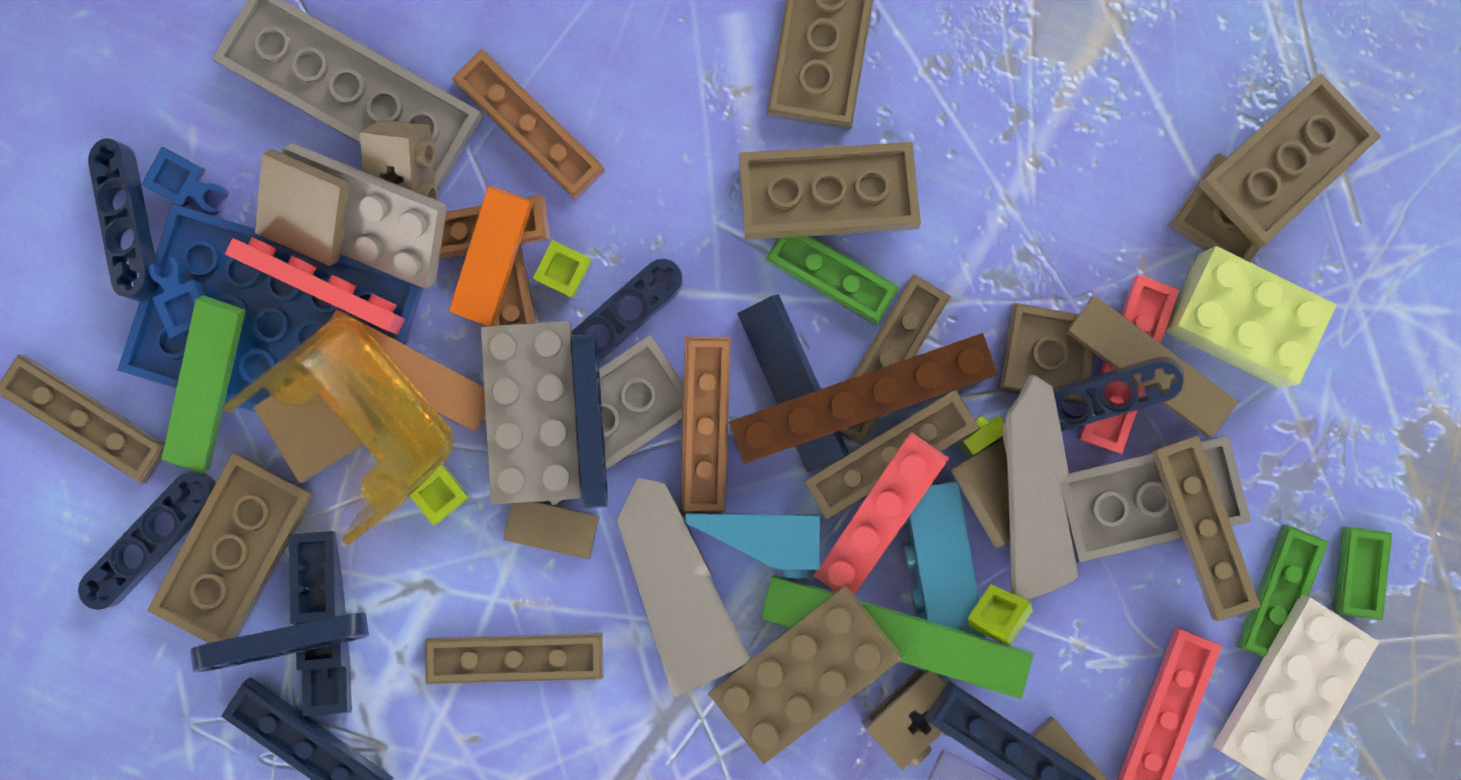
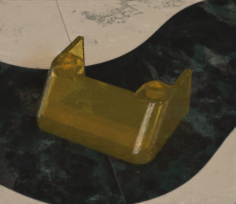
[222,316,454,546]

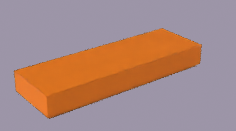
[449,185,533,326]

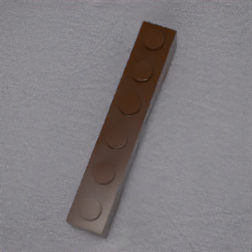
[728,333,998,464]

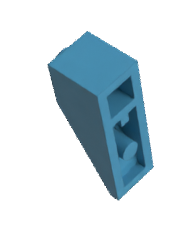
[686,513,820,578]

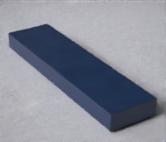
[737,294,850,472]
[221,677,394,780]
[924,680,1096,780]

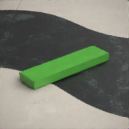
[161,295,246,474]

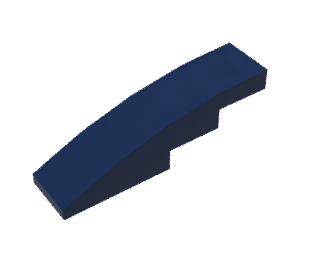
[289,531,352,716]

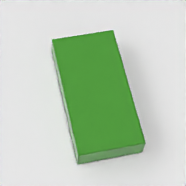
[1333,526,1392,620]

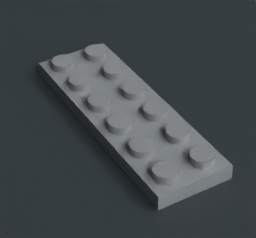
[212,0,483,189]

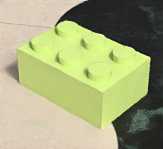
[1165,246,1337,388]

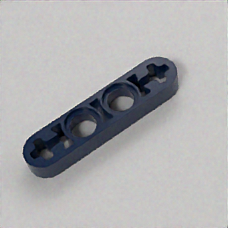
[88,138,159,302]
[572,259,683,362]
[572,333,608,509]
[1053,356,1184,432]
[78,472,216,610]
[190,613,369,672]

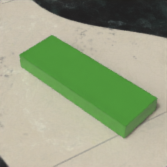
[765,236,900,326]
[1237,525,1329,657]

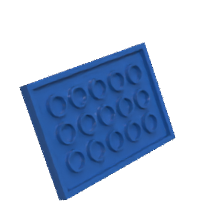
[117,204,423,447]

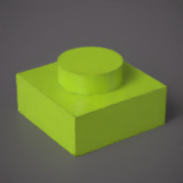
[532,240,593,300]
[956,414,1004,456]
[406,464,471,526]
[968,584,1033,646]

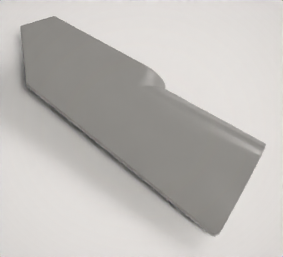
[1002,375,1079,600]
[617,477,751,697]

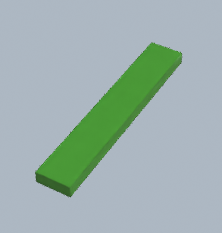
[761,575,1034,699]

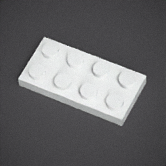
[1212,595,1379,780]

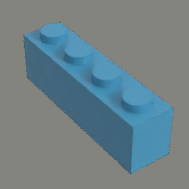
[903,481,986,638]

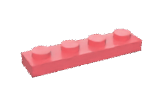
[225,237,405,335]
[1076,275,1180,454]
[814,432,949,595]
[1117,627,1222,780]

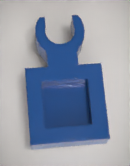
[141,147,229,213]
[149,256,206,340]

